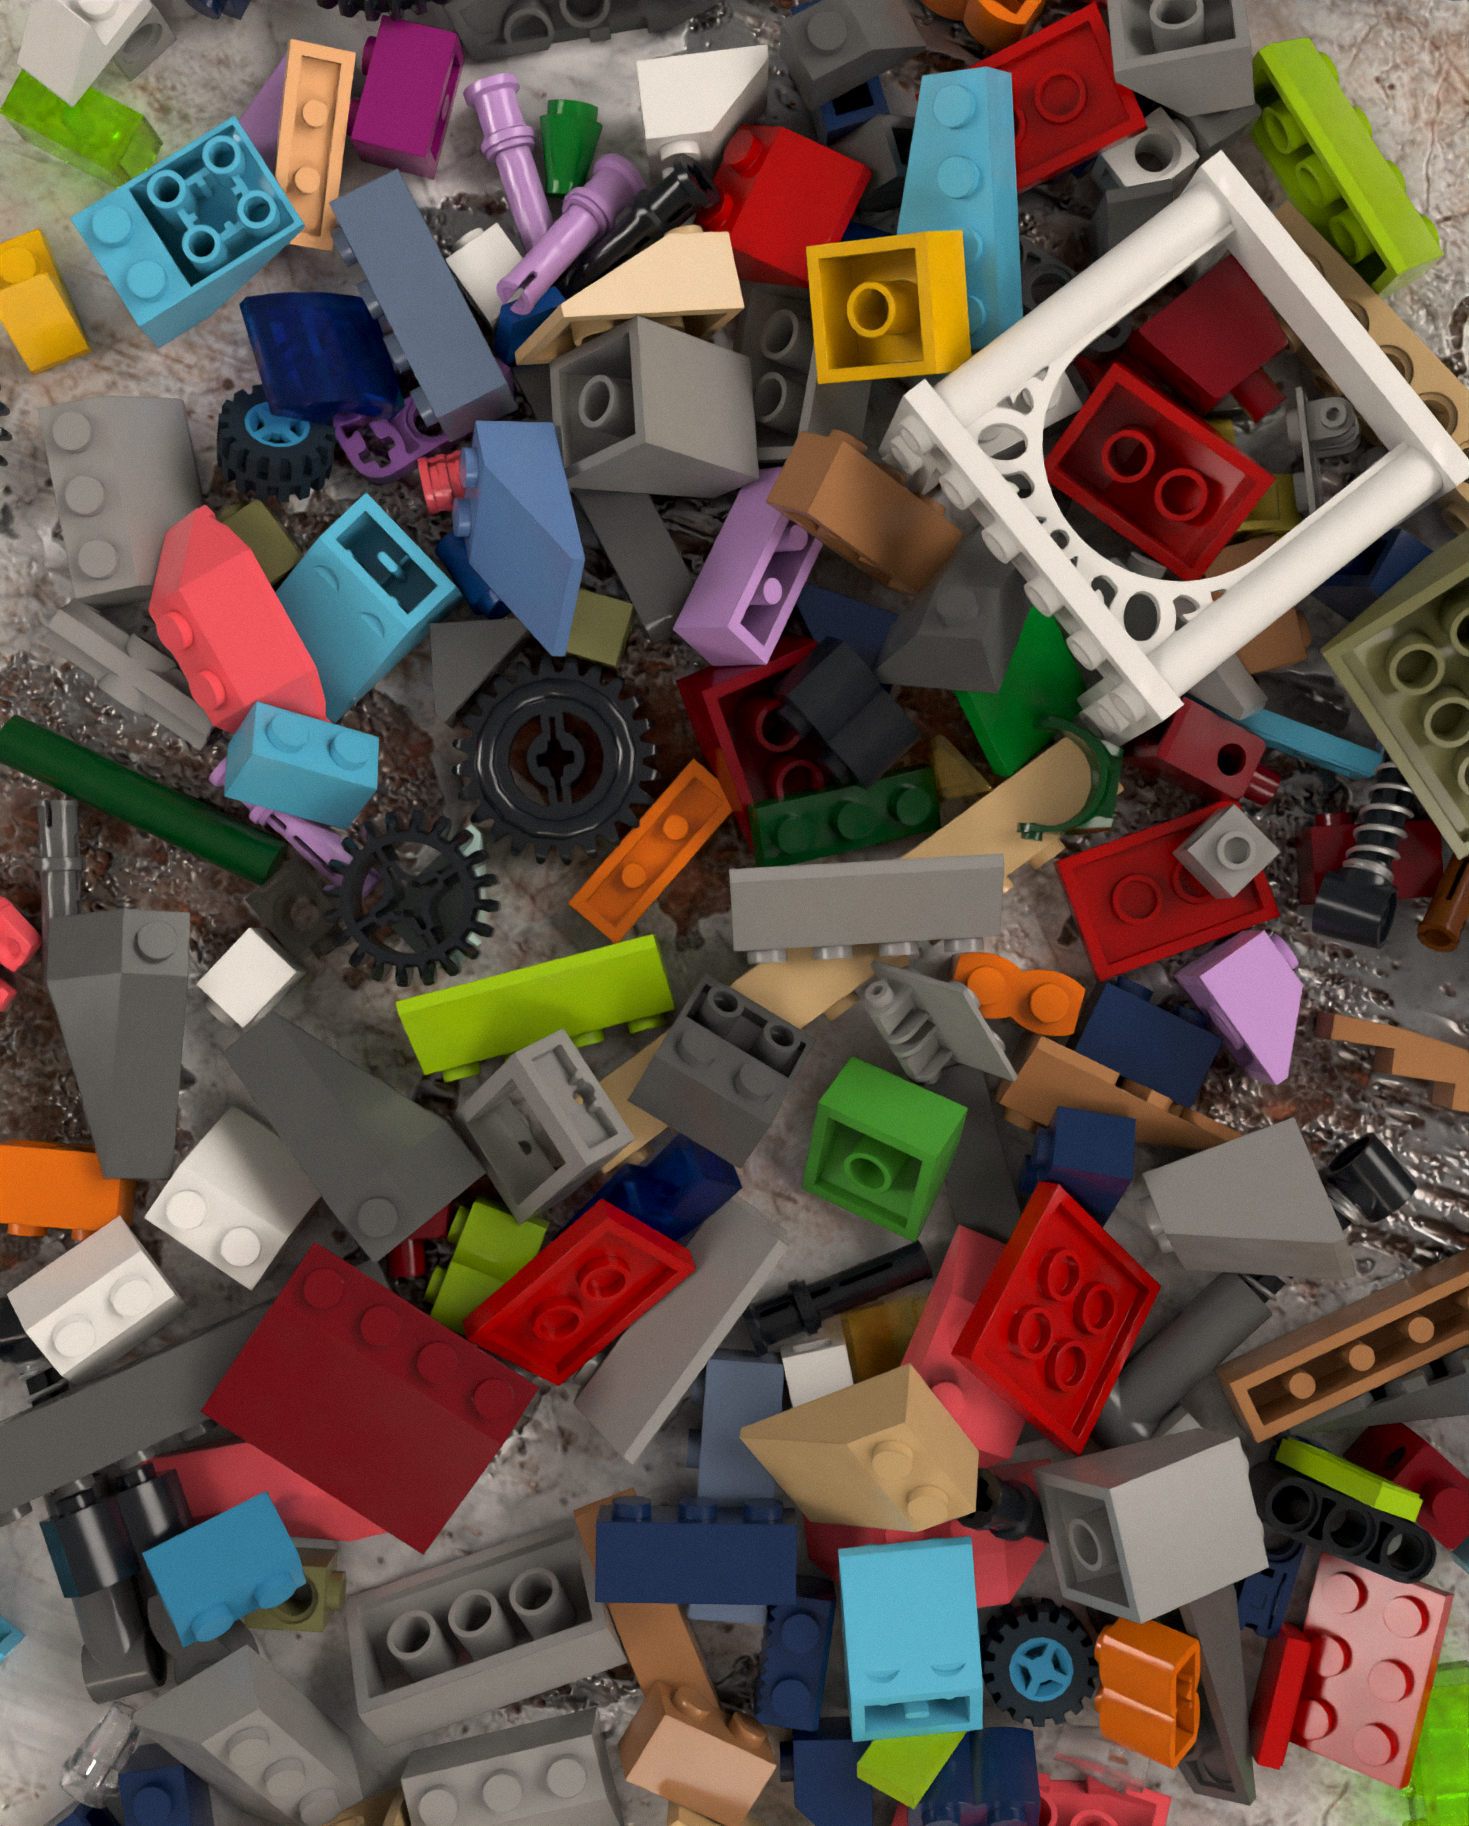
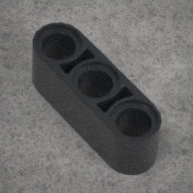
[1248,1460,1437,1584]

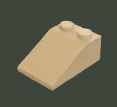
[514,225,745,365]
[739,1363,979,1532]

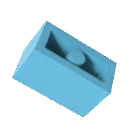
[224,701,379,830]

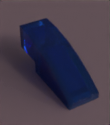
[552,1132,743,1242]

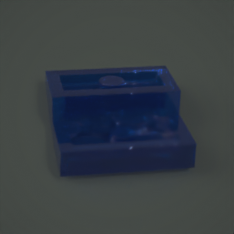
[239,292,406,425]

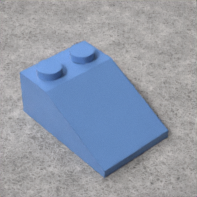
[452,420,585,656]

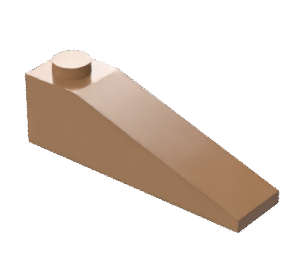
[991,1031,1245,1150]

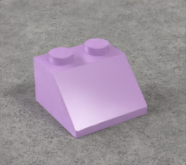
[1173,930,1303,1085]

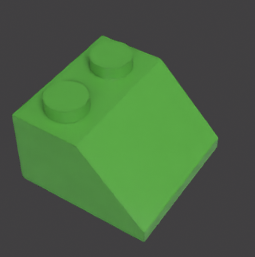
[801,1056,968,1242]

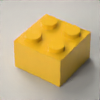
[806,230,971,384]

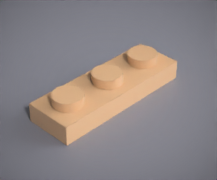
[273,39,356,252]

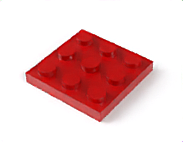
[951,1181,1161,1456]

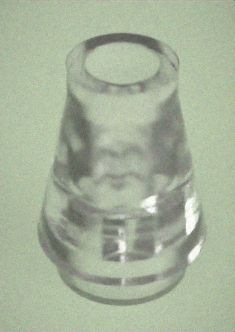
[59,1701,141,1808]
[1054,1722,1151,1795]

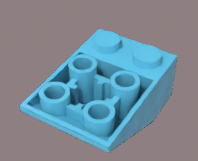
[70,115,306,349]
[275,493,465,724]
[838,1536,983,1742]

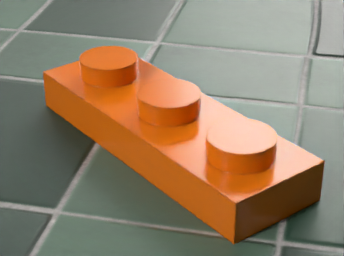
[568,758,732,944]

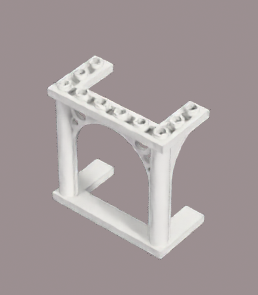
[878,150,1469,747]

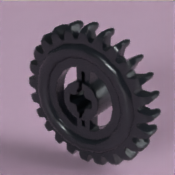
[452,655,662,865]

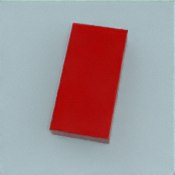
[1248,1621,1312,1770]

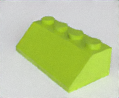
[1249,36,1444,300]
[395,934,677,1083]

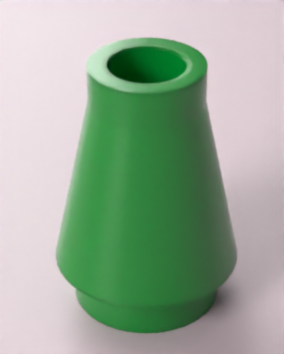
[540,99,603,200]

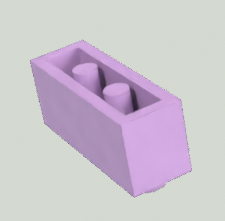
[673,467,823,666]

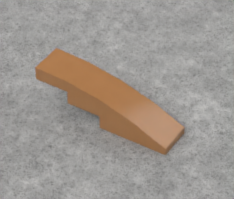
[1314,1012,1469,1112]
[573,1487,725,1711]

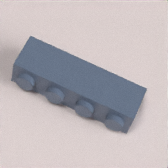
[329,168,519,443]
[684,1348,784,1625]

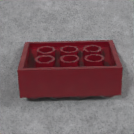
[200,1241,539,1555]

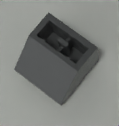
[627,972,816,1169]

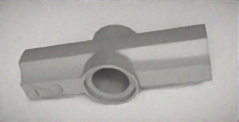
[43,598,225,752]

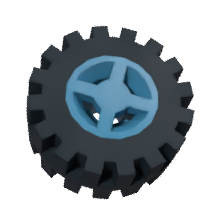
[217,384,336,503]
[980,1597,1099,1727]

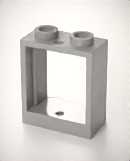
[451,1028,635,1225]

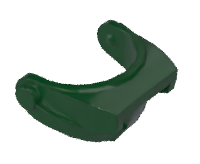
[1017,713,1124,842]

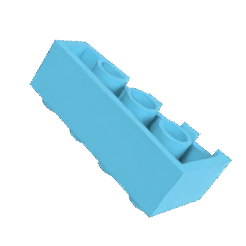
[897,66,1023,349]

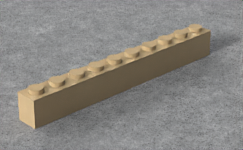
[574,736,1125,1174]

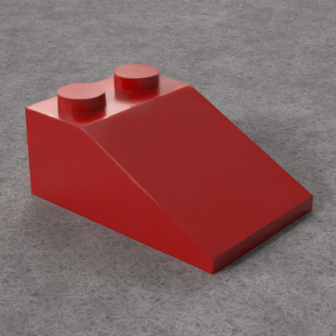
[1044,359,1276,581]

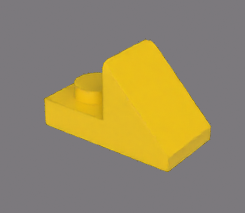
[0,228,93,375]

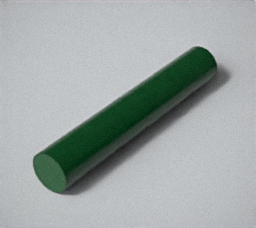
[0,715,288,889]

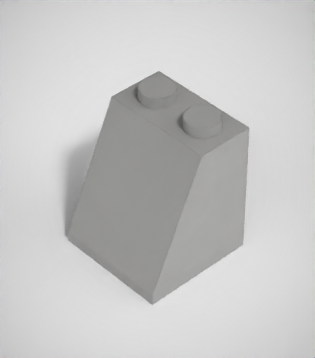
[549,315,759,499]
[1139,1117,1356,1280]
[1033,1428,1269,1624]

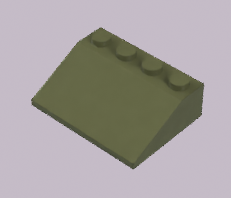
[1320,530,1469,860]

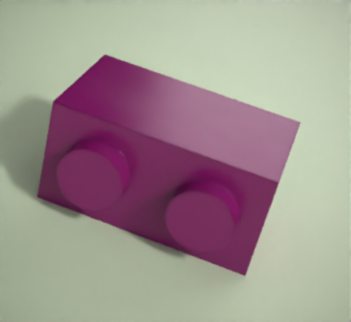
[346,15,465,180]

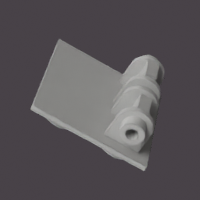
[1286,386,1362,520]
[864,960,1018,1086]

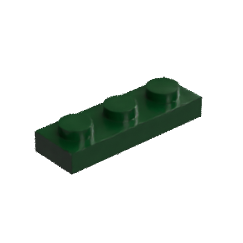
[747,763,941,867]

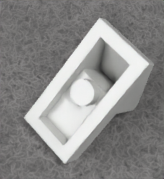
[17,0,153,108]

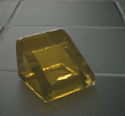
[926,734,992,804]

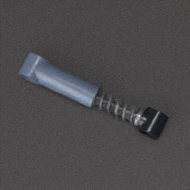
[1312,739,1417,950]

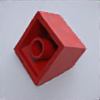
[692,124,873,289]

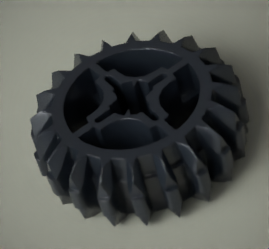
[321,810,501,987]

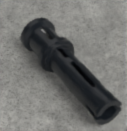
[550,153,720,300]
[742,1239,933,1356]
[956,1468,1050,1544]

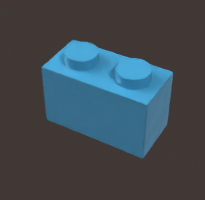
[142,1491,306,1648]

